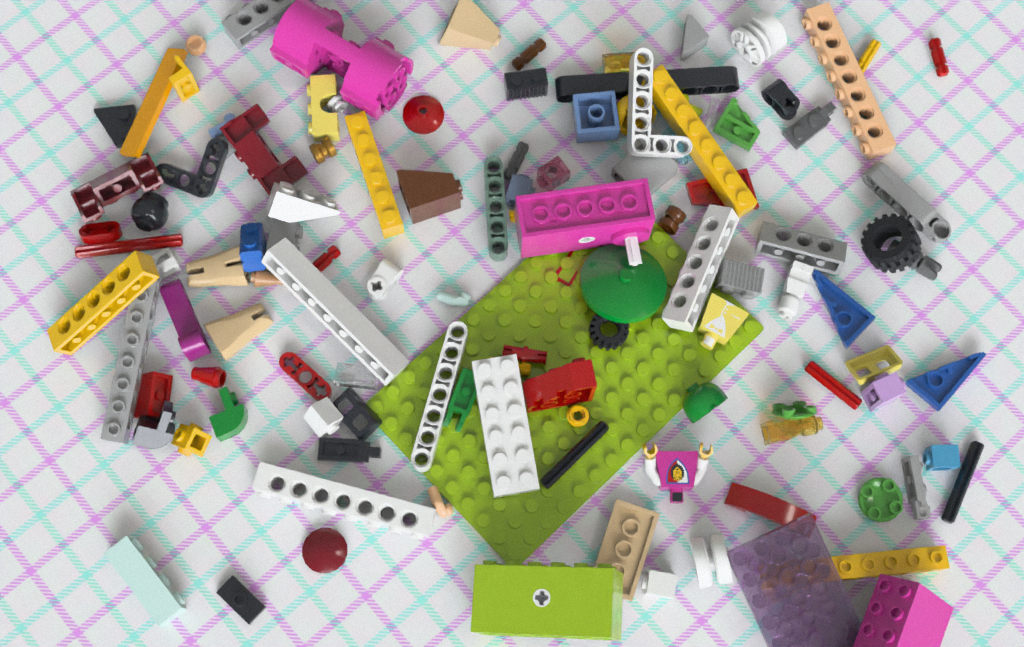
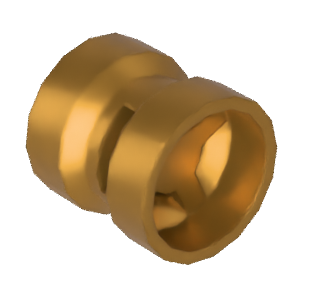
[309,136,337,164]

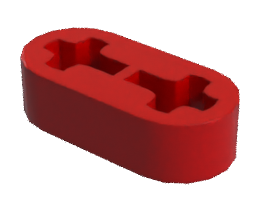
[79,221,122,244]

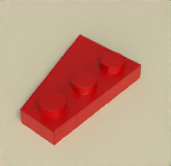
[685,168,759,210]

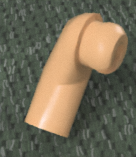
[427,486,453,518]

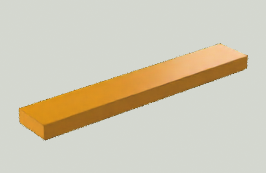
[119,48,188,158]

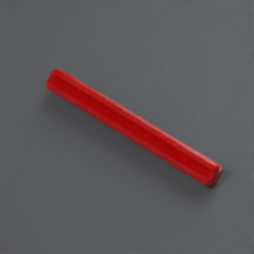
[74,233,184,259]

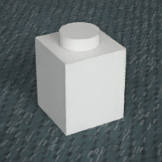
[303,397,343,438]
[641,570,677,600]

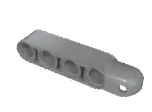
[861,161,952,243]

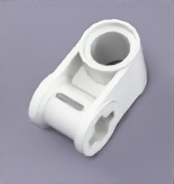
[367,259,404,302]

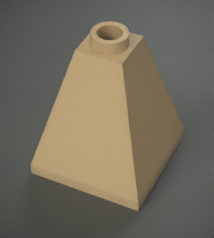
[439,0,501,50]

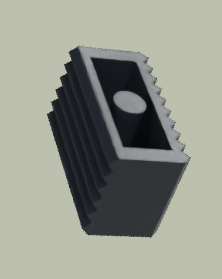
[504,68,548,101]

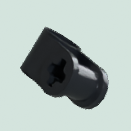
[761,79,800,120]

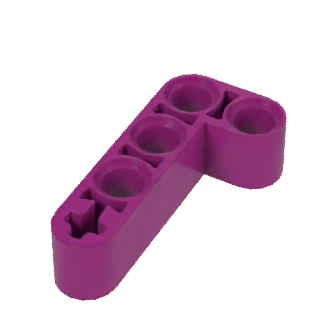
[160,278,211,362]

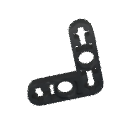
[156,138,229,198]

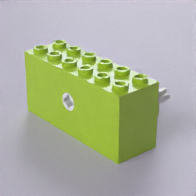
[471,560,623,641]

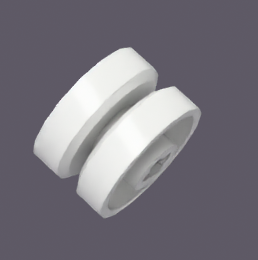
[690,532,732,588]

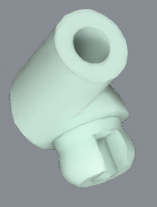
[437,290,471,307]

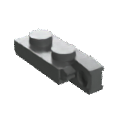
[783,102,836,150]

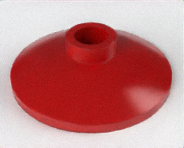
[403,95,444,134]

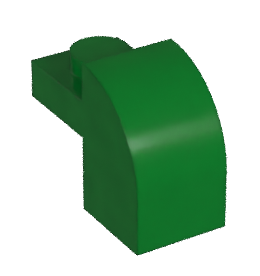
[209,387,248,442]

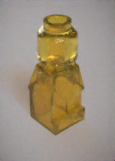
[760,415,823,445]

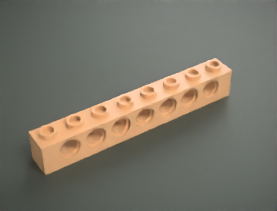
[802,2,897,160]

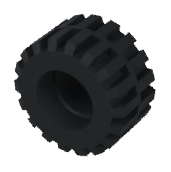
[861,213,922,273]

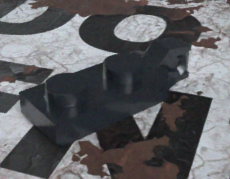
[317,437,382,463]

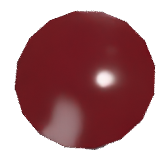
[302,528,347,573]

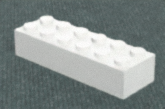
[472,354,540,498]

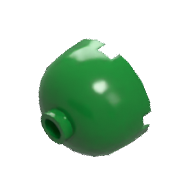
[683,382,728,424]

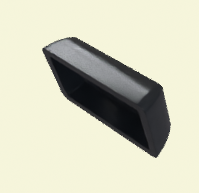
[333,387,382,440]

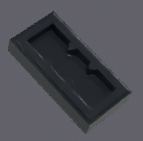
[216,575,266,625]

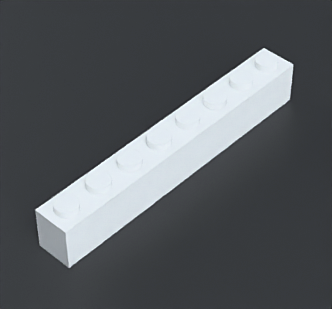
[261,237,410,386]

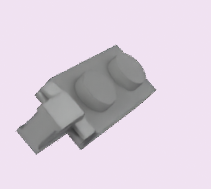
[901,455,931,520]

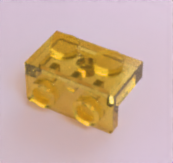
[602,52,646,73]

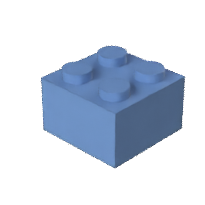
[572,91,620,143]

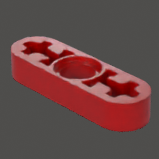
[279,352,332,401]

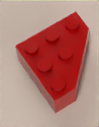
[522,357,597,413]

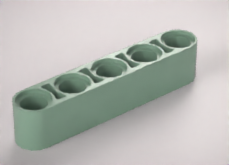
[484,156,508,262]

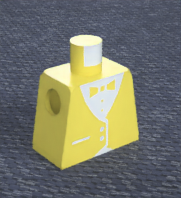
[698,293,749,350]

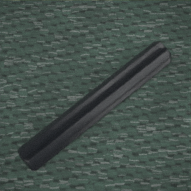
[540,420,609,489]
[941,441,984,524]

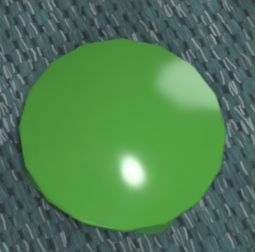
[772,401,817,420]
[858,477,903,522]

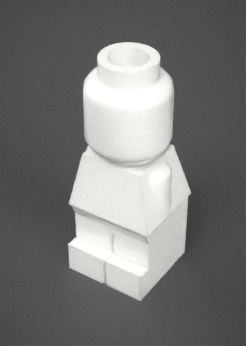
[778,260,814,320]

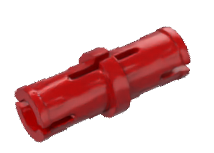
[502,344,548,365]

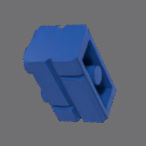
[239,222,267,272]

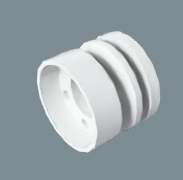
[731,10,787,67]

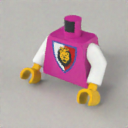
[642,442,713,503]

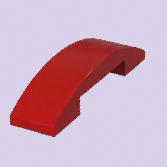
[724,482,817,538]

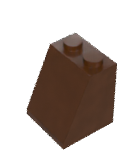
[396,169,463,224]

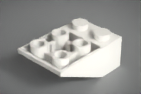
[266,181,340,223]

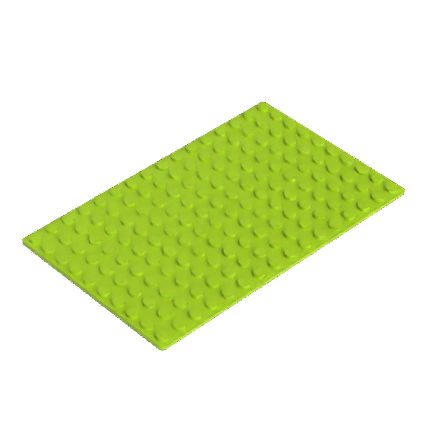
[366,222,764,564]

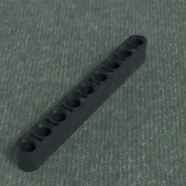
[555,66,740,103]

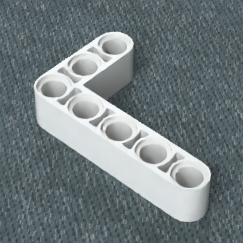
[627,48,693,158]

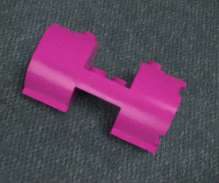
[269,0,413,120]

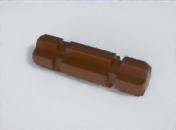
[512,38,546,71]

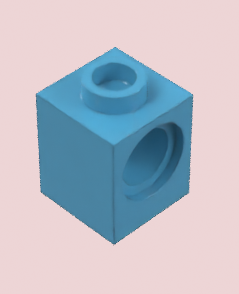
[922,444,961,471]

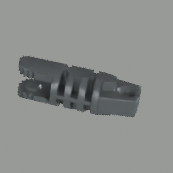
[887,239,942,280]

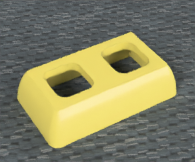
[845,345,903,385]

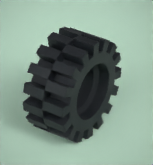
[589,314,630,351]

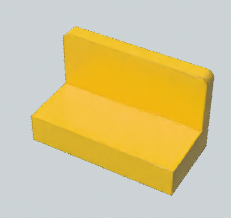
[169,55,200,102]

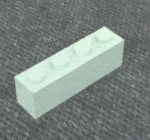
[104,536,187,628]

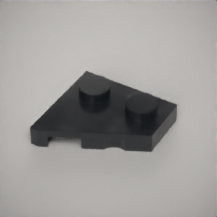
[94,104,137,148]

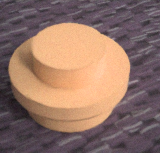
[185,35,207,56]

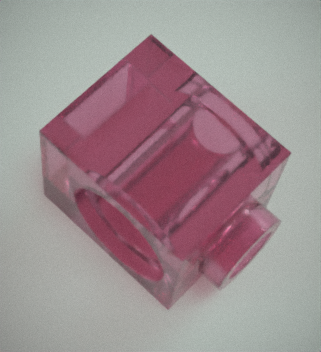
[536,156,571,192]

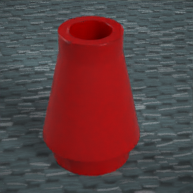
[191,367,226,389]

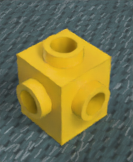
[171,423,212,457]

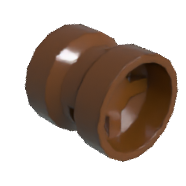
[657,205,687,235]

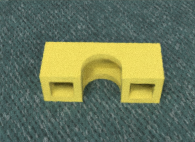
[307,74,340,142]

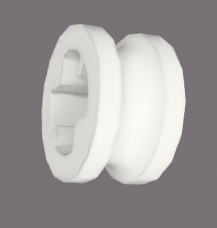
[327,95,348,115]

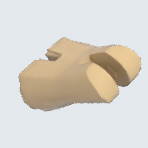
[185,245,250,288]
[204,303,273,361]

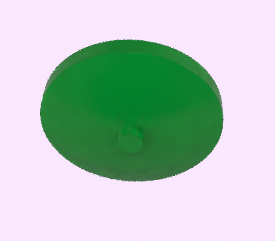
[579,244,667,323]

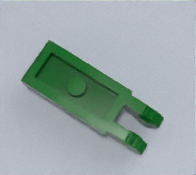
[442,367,477,433]

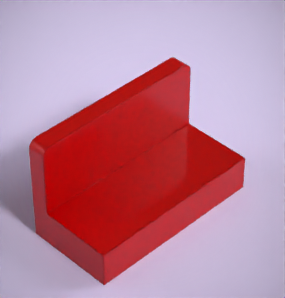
[134,371,173,419]

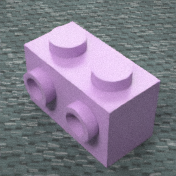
[860,372,907,412]

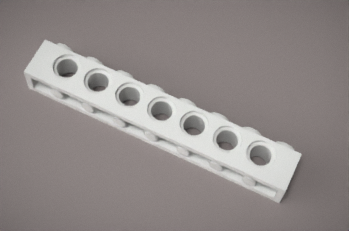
[252,462,437,541]

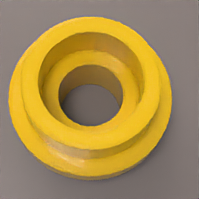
[567,404,589,427]

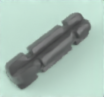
[504,141,529,181]

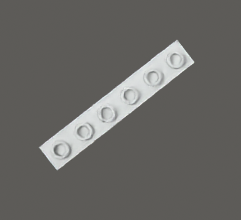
[662,204,739,332]

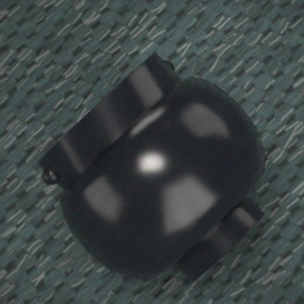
[131,192,169,232]

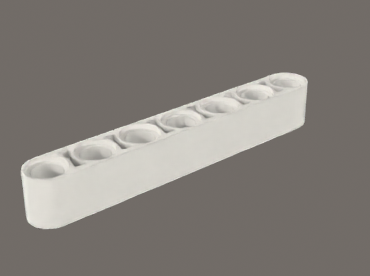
[411,321,468,472]

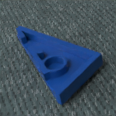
[812,270,876,349]
[905,352,986,412]

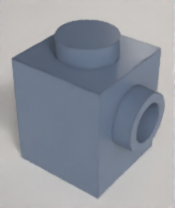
[505,174,536,207]

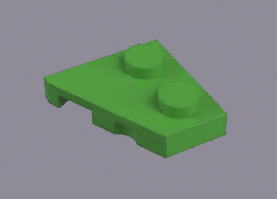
[713,97,760,151]

